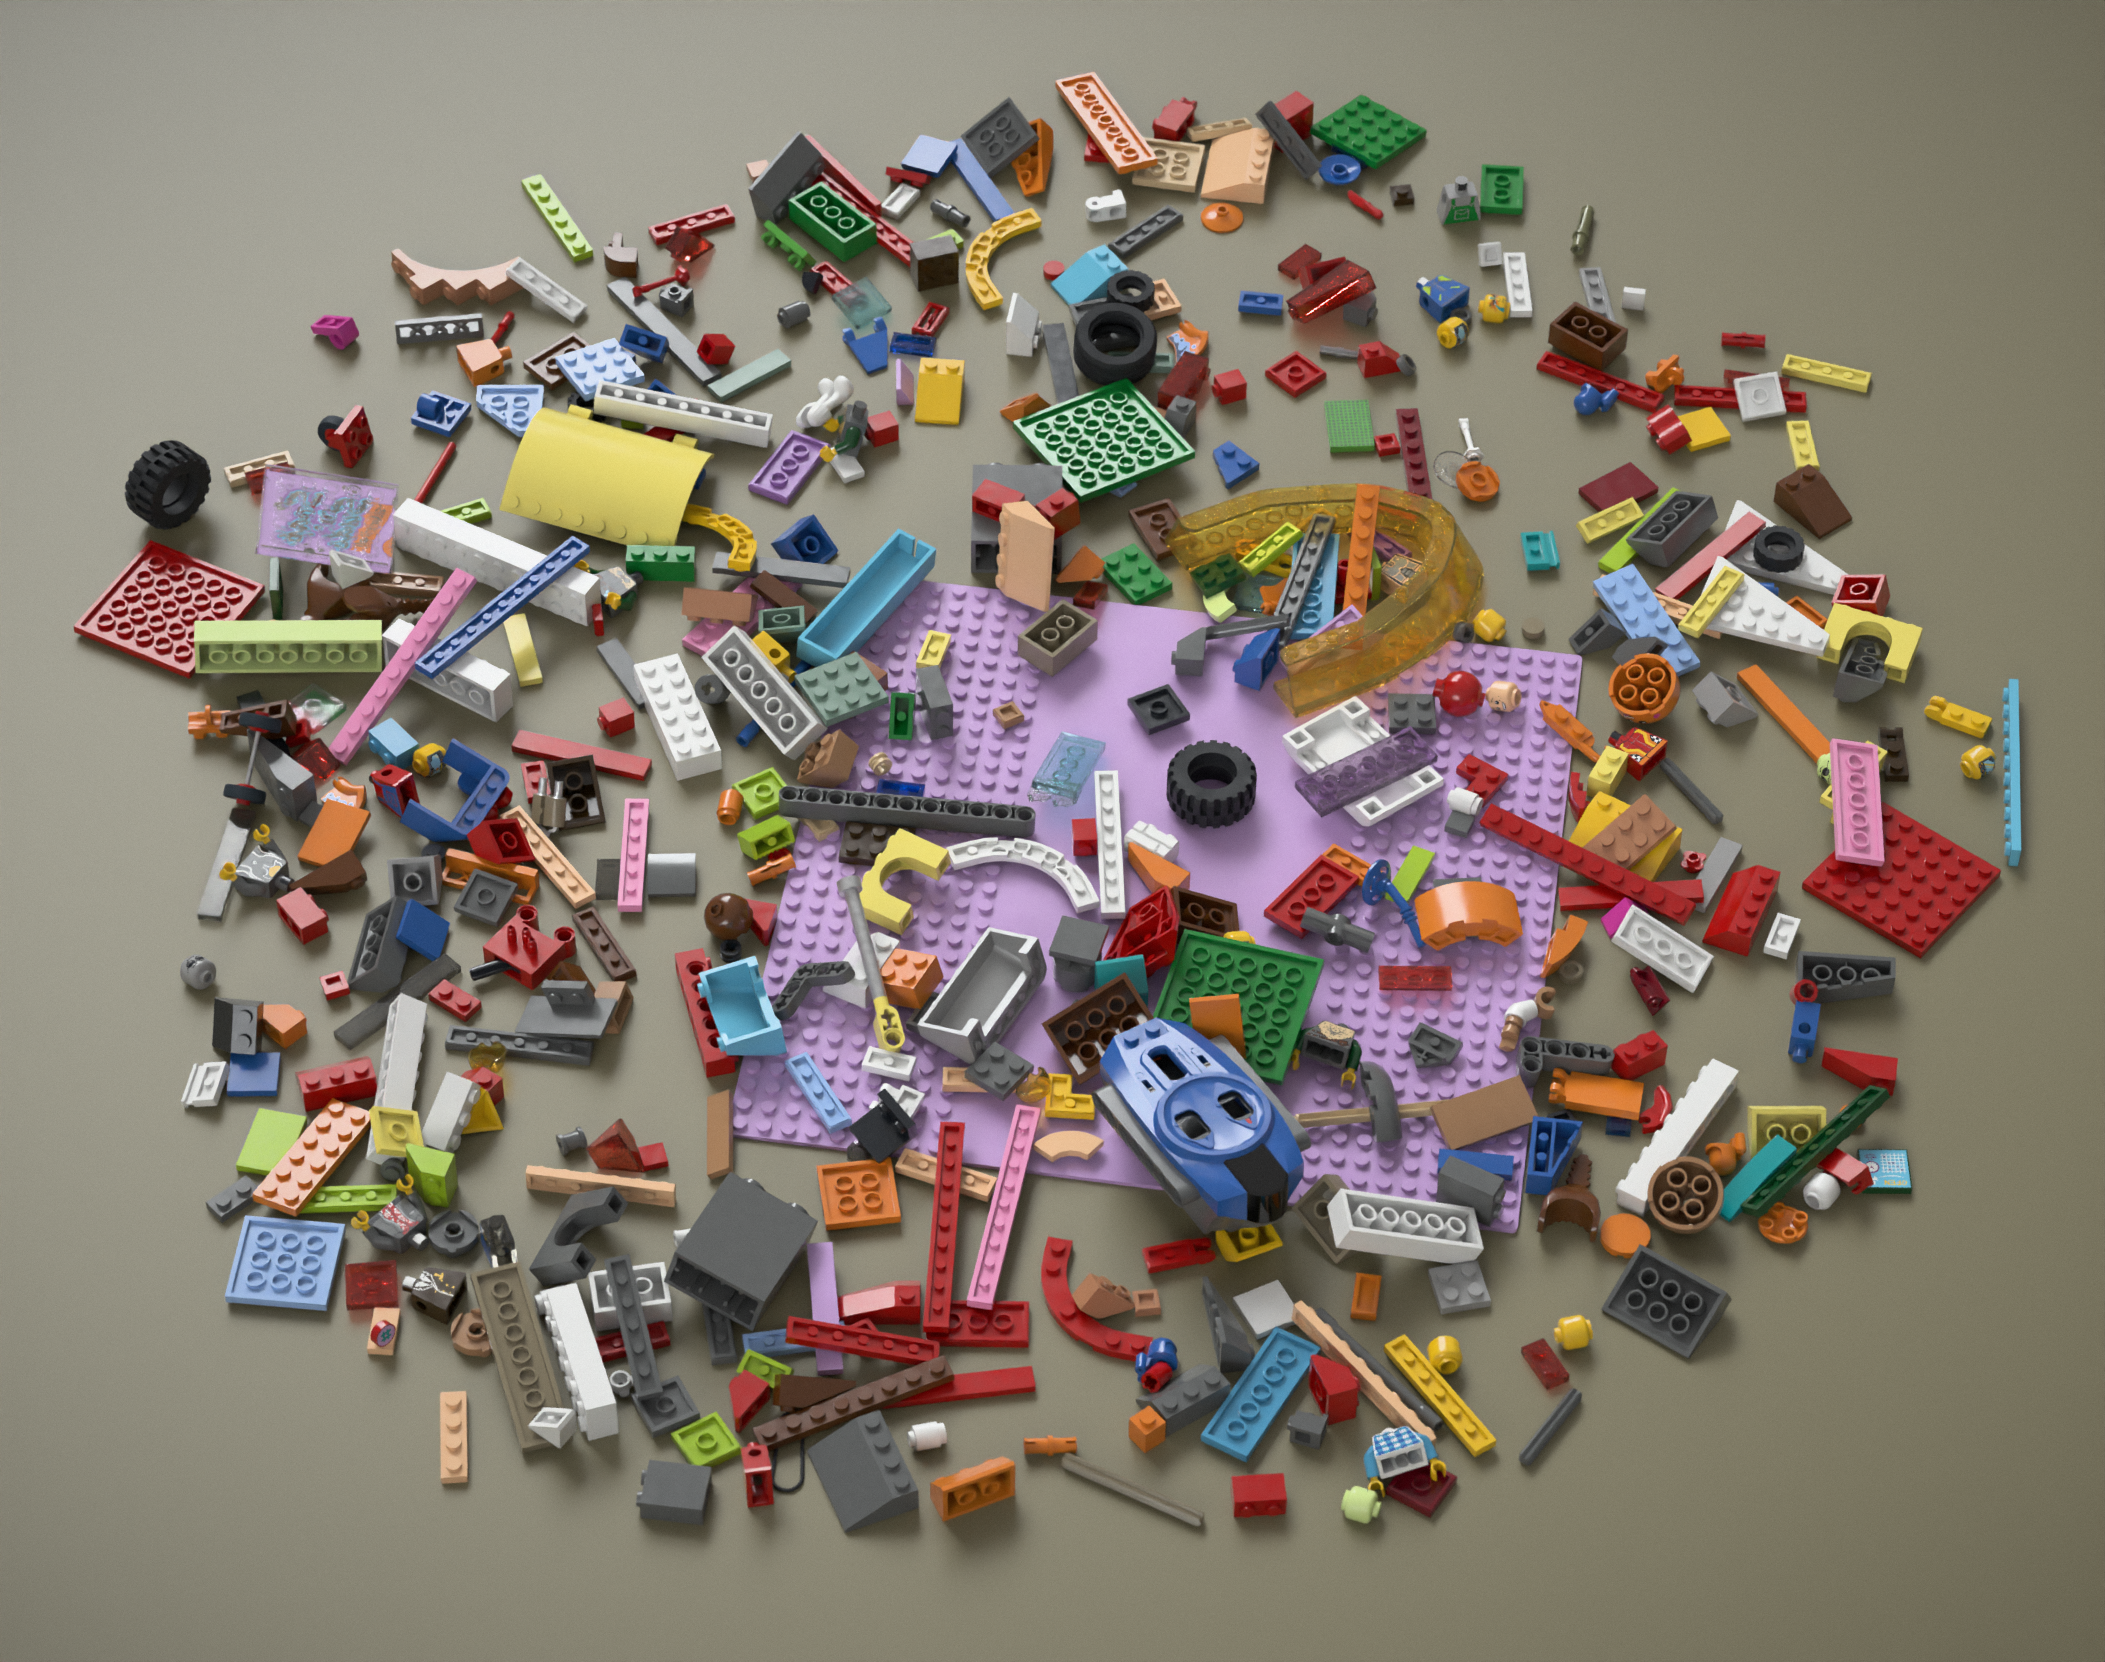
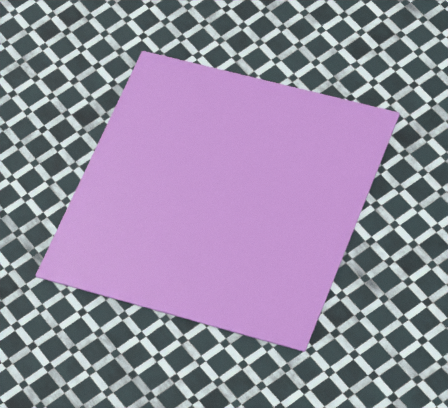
[733,581,1582,1233]

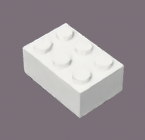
[588,1262,672,1331]

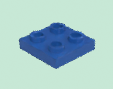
[411,390,472,437]

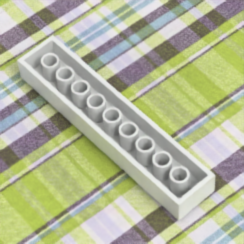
[393,498,602,626]

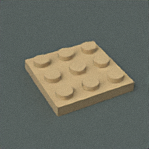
[1132,137,1205,193]

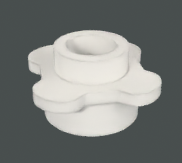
[609,1370,634,1397]

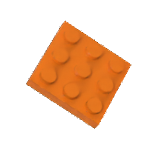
[816,1157,901,1231]

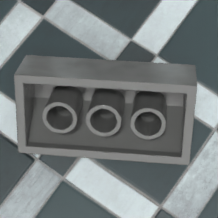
[748,131,825,225]
[1626,491,1718,567]
[347,895,409,993]

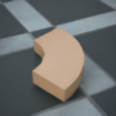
[1033,1131,1104,1162]

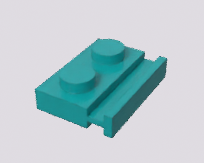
[1520,531,1560,571]

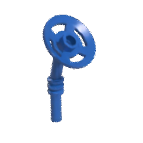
[1362,859,1427,948]

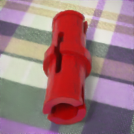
[1721,331,1766,349]

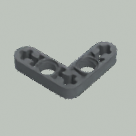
[772,961,855,1021]

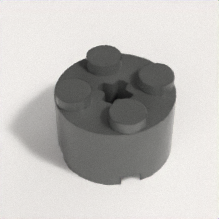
[1053,953,1102,993]

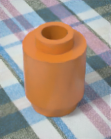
[717,789,744,825]

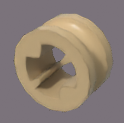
[868,752,892,776]

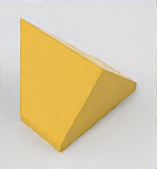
[461,1079,504,1134]

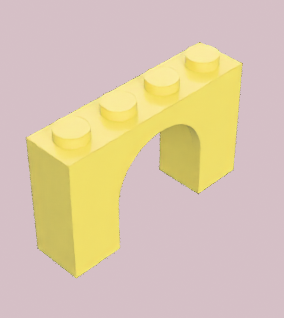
[1816,603,1923,683]
[859,828,951,936]

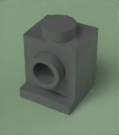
[659,283,694,317]
[1287,1410,1328,1450]

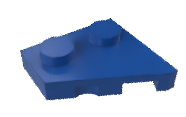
[1213,441,1260,489]

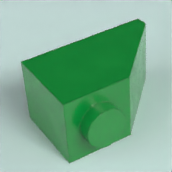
[888,692,916,740]

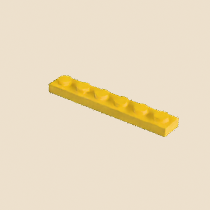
[1384,1334,1496,1457]

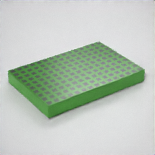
[1324,400,1374,453]

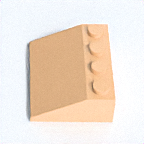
[1201,128,1275,204]
[995,501,1055,612]

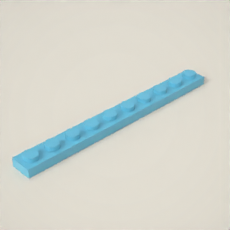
[2002,679,2021,866]

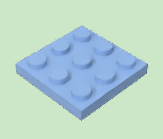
[556,338,644,401]

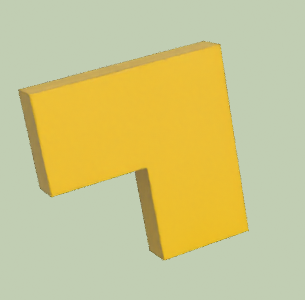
[1045,1073,1095,1120]

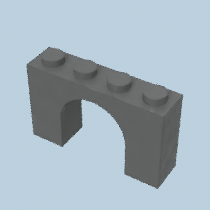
[529,1186,628,1286]

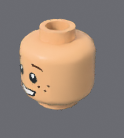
[1485,681,1522,712]

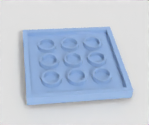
[225,1215,346,1311]

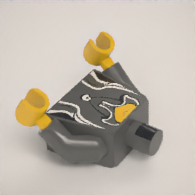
[219,824,295,898]

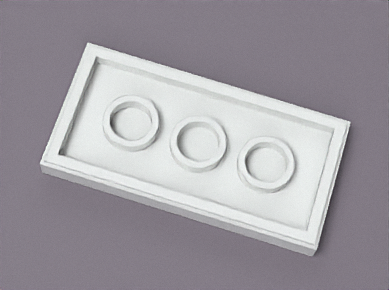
[1611,905,1714,993]

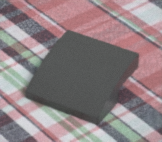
[647,853,696,897]

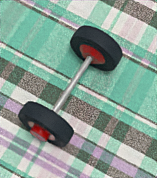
[223,711,282,806]

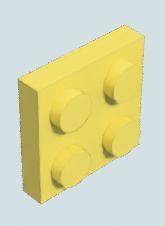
[369,1106,424,1157]

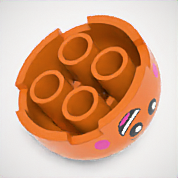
[1608,653,1680,724]

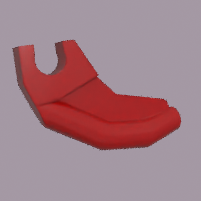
[1638,1085,1673,1134]

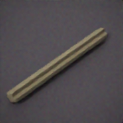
[1062,1453,1205,1526]

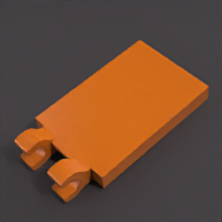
[1548,1068,1644,1120]

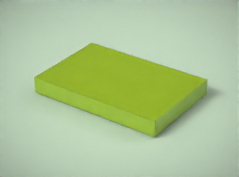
[236,1108,307,1176]

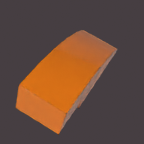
[1540,914,1588,978]

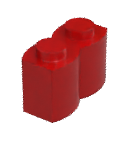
[1646,404,1692,455]

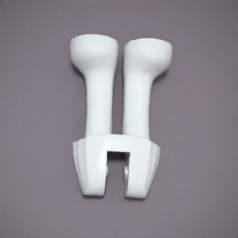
[796,376,854,428]

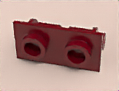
[1630,965,1670,1016]

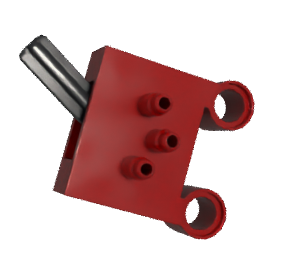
[469,905,576,990]

